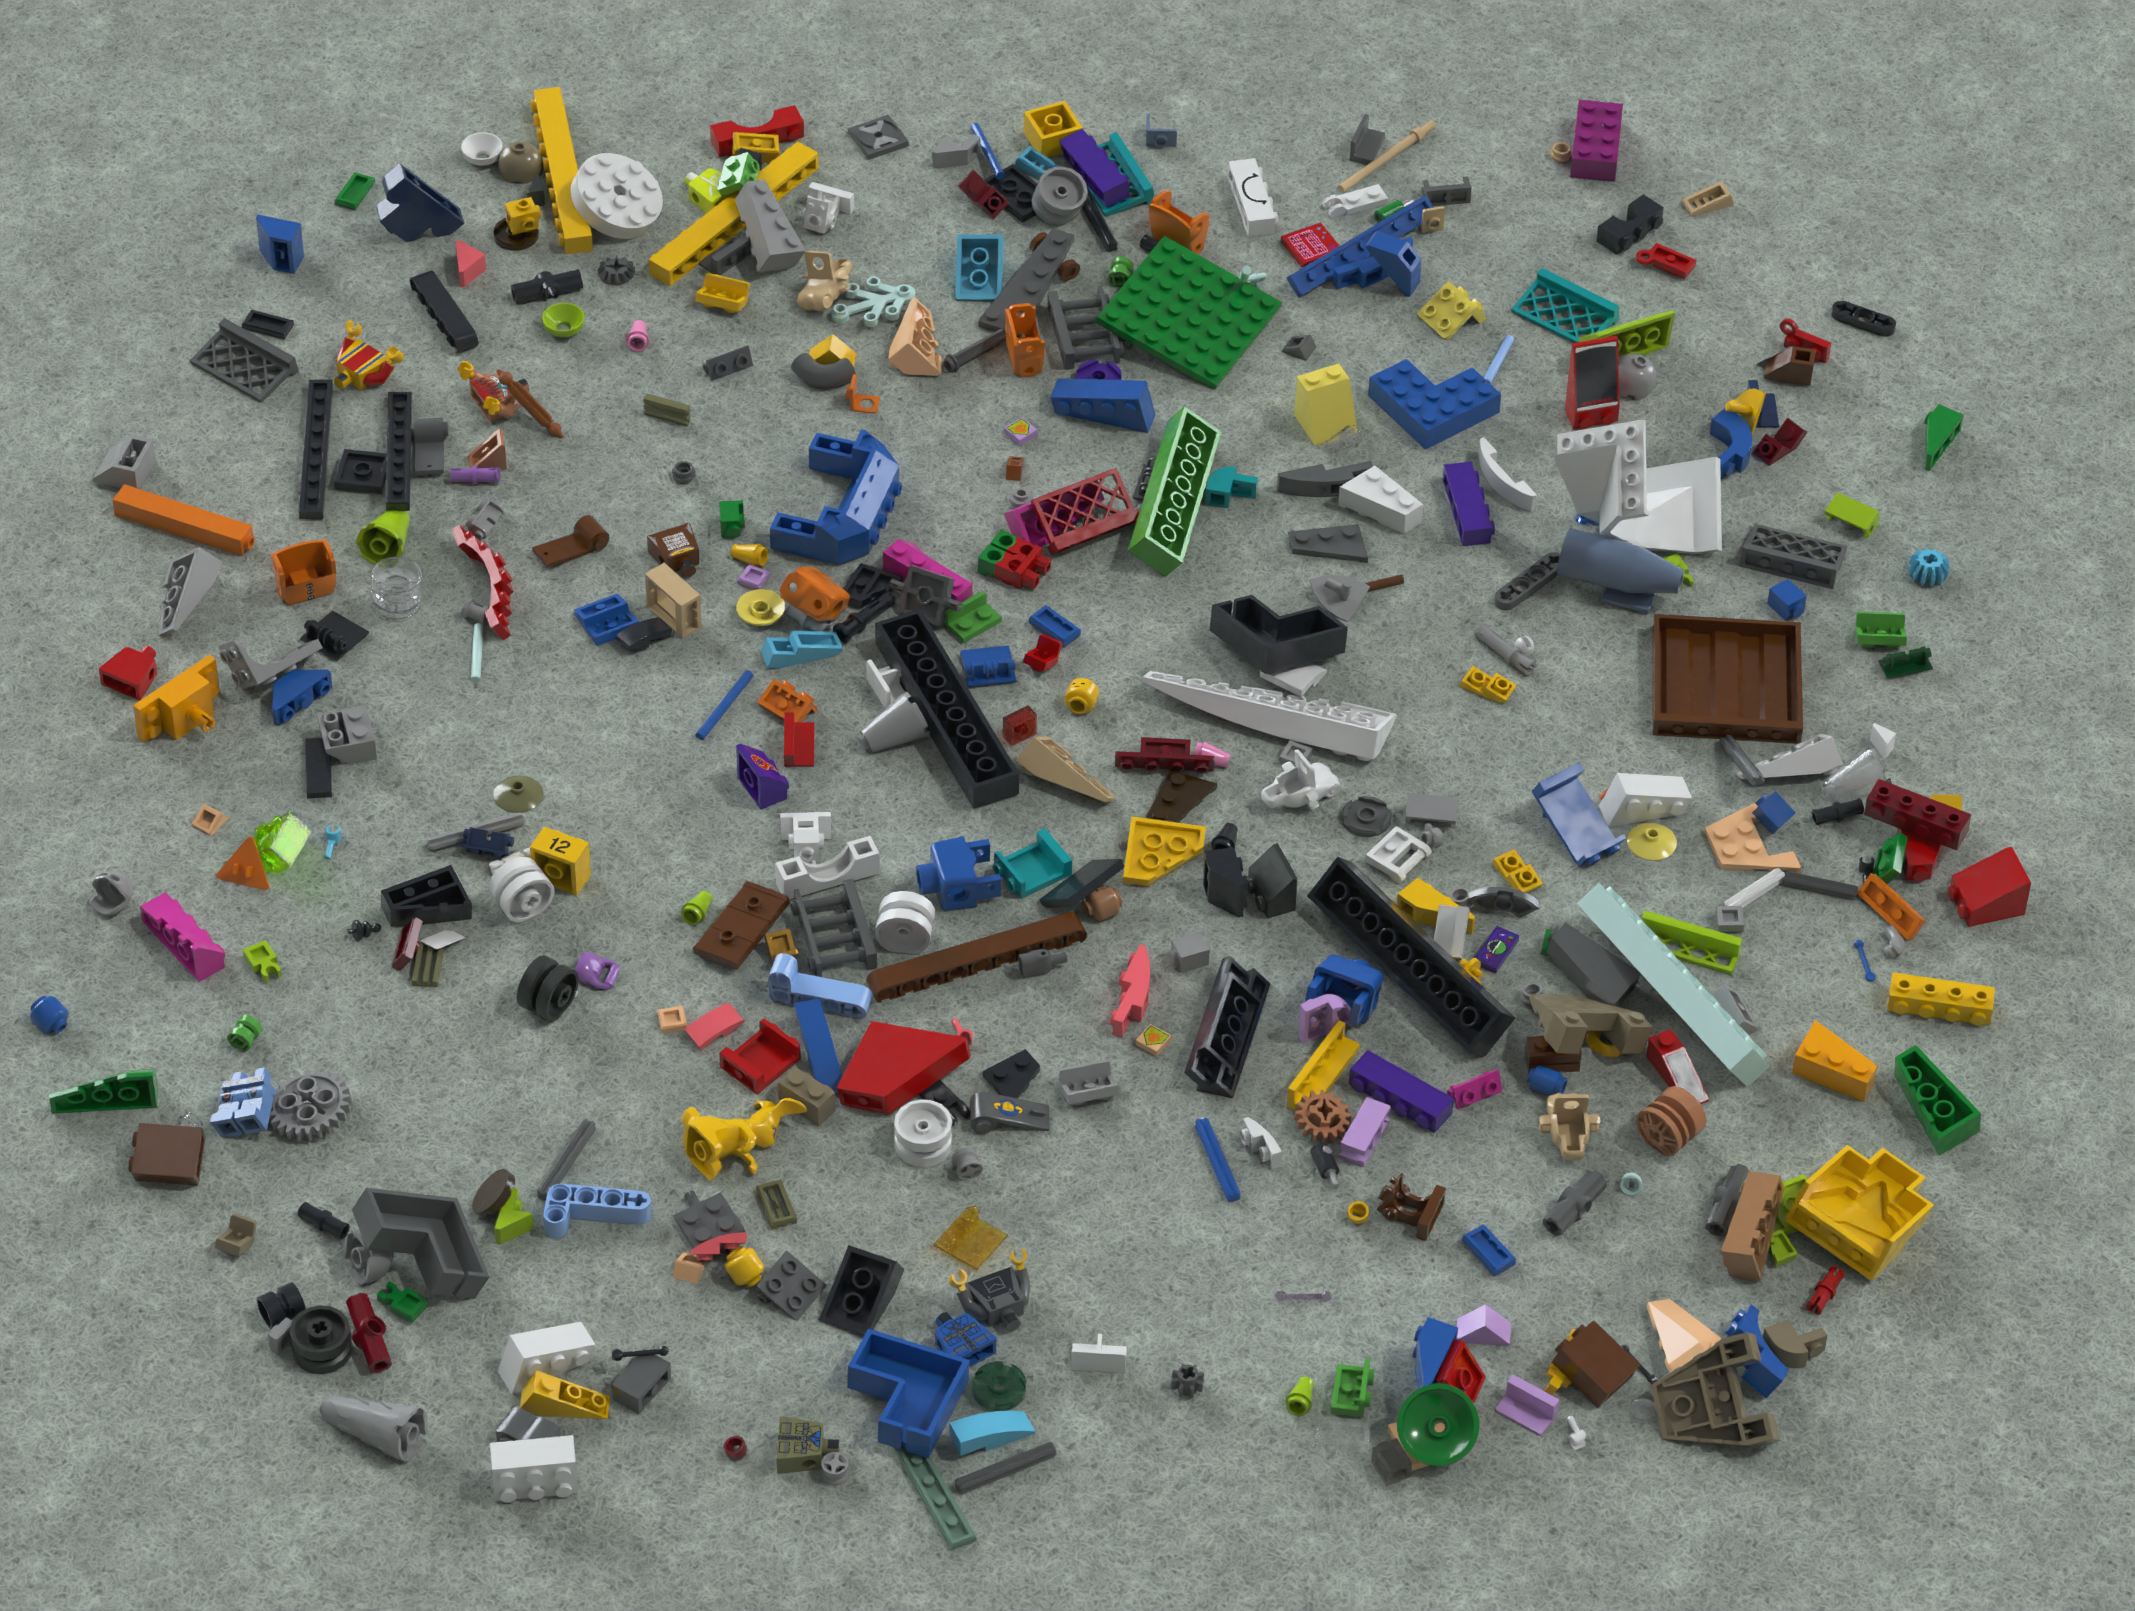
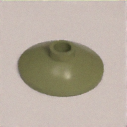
[493,775,543,813]

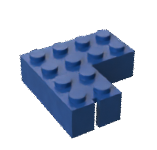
[1368,359,1501,450]
[847,1329,970,1458]

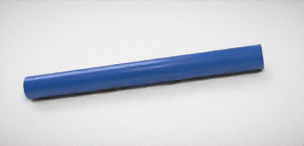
[971,123,1005,180]
[695,670,753,740]

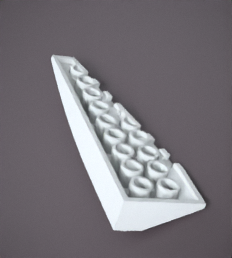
[1142,671,1397,761]

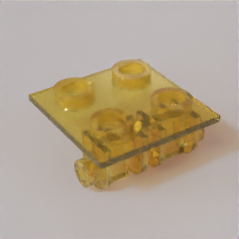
[934,1205,1008,1270]

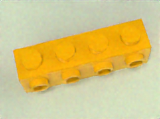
[1887,972,1995,1026]

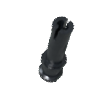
[833,591,896,643]

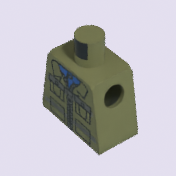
[777,1416,839,1474]

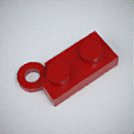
[1636,243,1696,279]
[1779,318,1832,363]

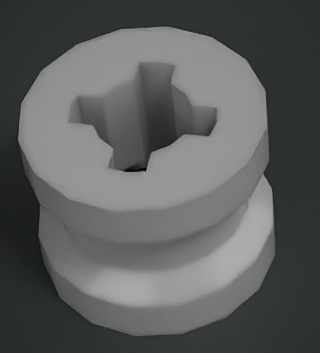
[951,1148,983,1180]
[821,1452,849,1486]

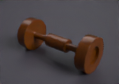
[1030,232,1080,282]

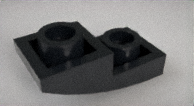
[615,617,672,651]

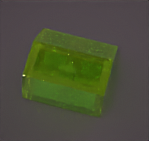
[254,812,311,873]

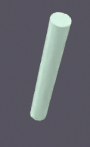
[471,623,484,681]

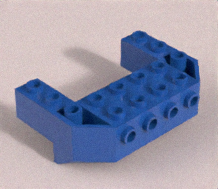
[770,429,902,565]

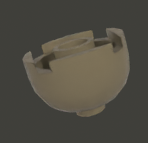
[498,142,543,184]

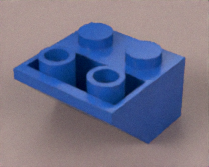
[256,214,304,274]

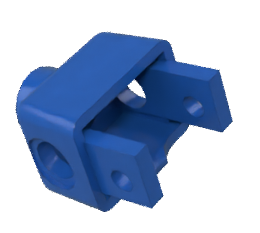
[916,836,1001,911]
[1305,954,1383,1027]

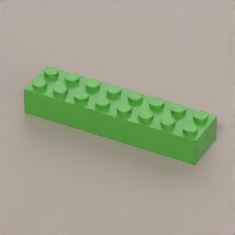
[1128,406,1221,576]

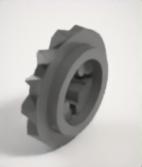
[598,255,635,284]

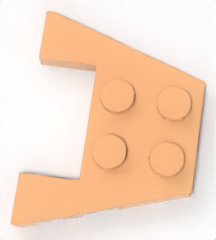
[1705,803,1801,873]

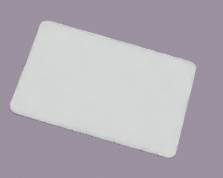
[421,930,465,949]

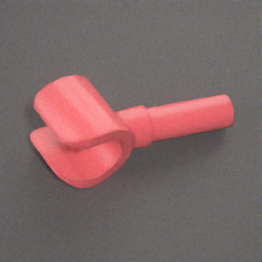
[952,1018,973,1044]

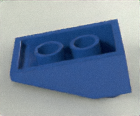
[1413,1317,1458,1389]

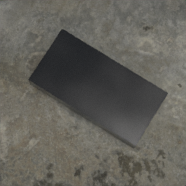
[242,309,294,340]

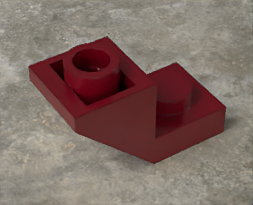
[957,170,1009,219]
[1752,418,1808,466]

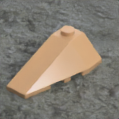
[888,297,942,376]
[1647,1299,1721,1372]

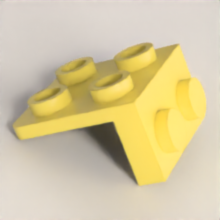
[1418,281,1487,339]

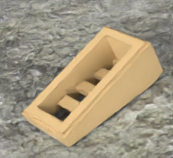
[1681,181,1733,217]

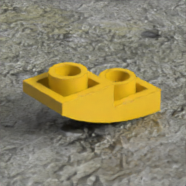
[1459,665,1517,703]
[1492,849,1543,893]

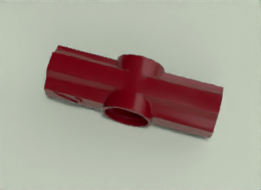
[346,1293,392,1373]

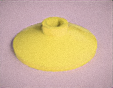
[736,589,785,626]
[1627,823,1677,860]

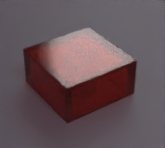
[1002,705,1037,746]

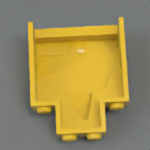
[1785,1145,1934,1281]

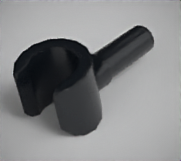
[1858,857,1875,884]

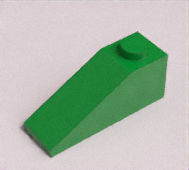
[1924,404,1964,471]

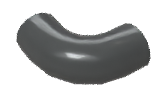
[791,353,856,388]

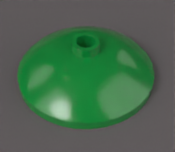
[1397,1384,1480,1466]

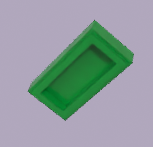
[335,172,375,211]

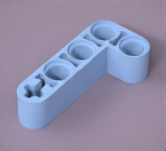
[768,953,873,1019]
[543,1184,652,1238]

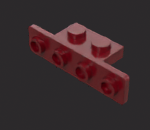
[1115,737,1215,773]

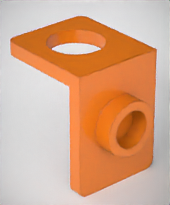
[846,374,880,413]

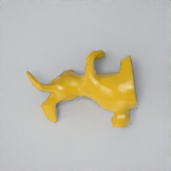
[681,1098,807,1182]

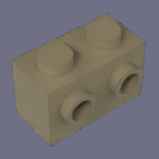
[778,1067,836,1126]

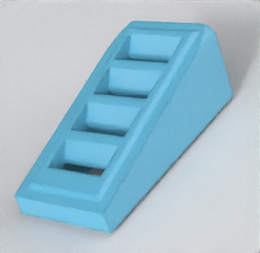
[1015,145,1061,179]

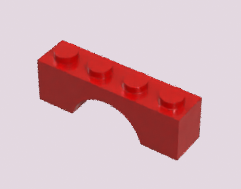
[710,105,804,157]

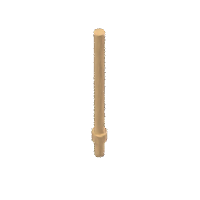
[1338,120,1436,192]

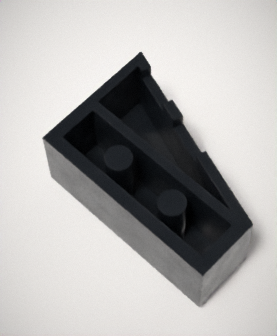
[381,865,472,927]

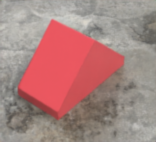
[456,241,486,287]

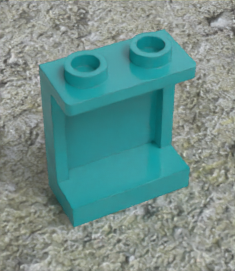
[992,828,1072,899]

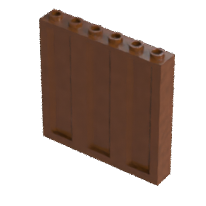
[1652,614,1803,744]

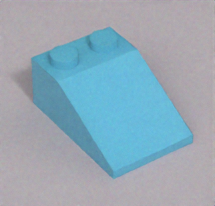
[955,234,1005,301]

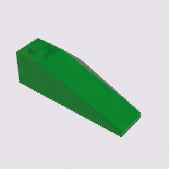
[49,1069,158,1114]

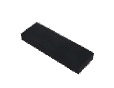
[305,738,332,799]

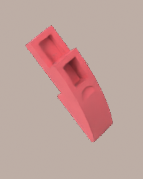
[1110,944,1150,1037]

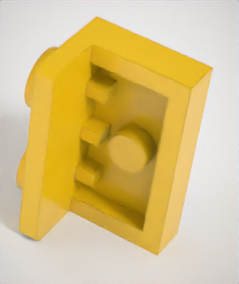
[695,273,750,313]

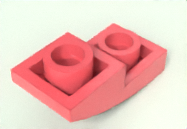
[685,1002,745,1050]
[690,1232,746,1260]

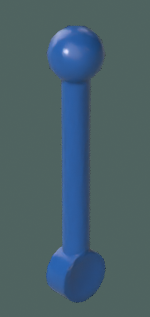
[1854,939,1876,982]

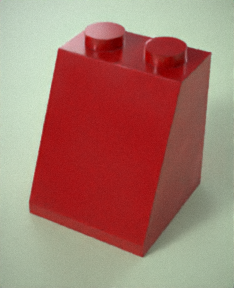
[1948,846,2031,927]

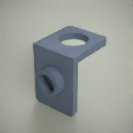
[1146,115,1177,148]

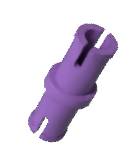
[450,466,500,485]

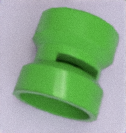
[1108,256,1134,287]
[227,1015,262,1051]

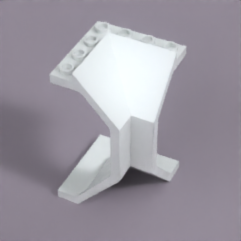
[1553,419,1722,554]

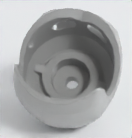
[90,870,133,916]

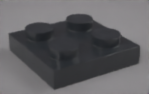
[334,449,387,494]

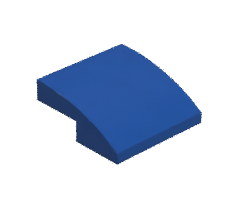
[574,593,639,646]

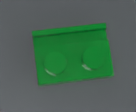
[1873,832,1907,884]

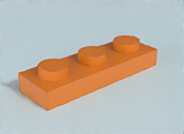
[1857,873,1926,940]

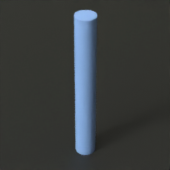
[1484,335,1514,384]

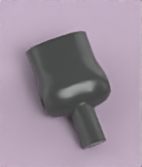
[1018,949,1067,978]

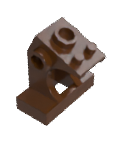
[1377,1173,1446,1241]

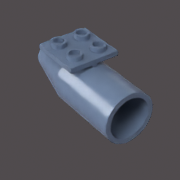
[1557,528,1684,614]

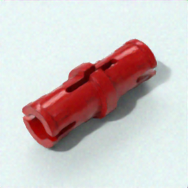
[1806,1266,1845,1315]

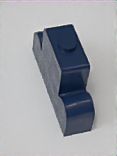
[376,163,465,242]

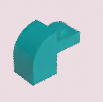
[1205,466,1258,508]

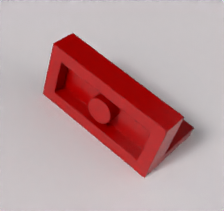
[784,712,815,767]

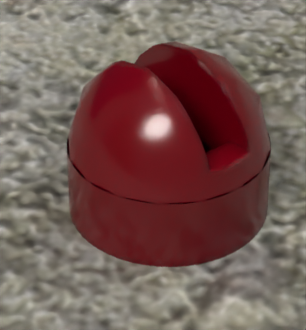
[724,1436,747,1460]

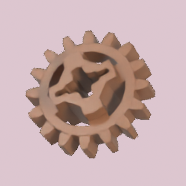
[1294,1090,1352,1143]

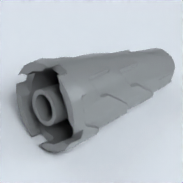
[320,1395,427,1462]

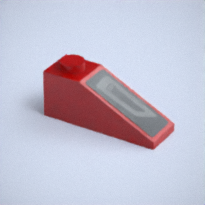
[1646,1029,1709,1104]

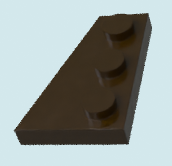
[1146,770,1217,823]

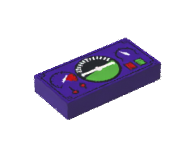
[1475,926,1520,974]

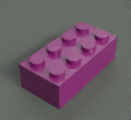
[1570,100,1623,182]

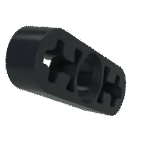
[1831,301,1896,337]

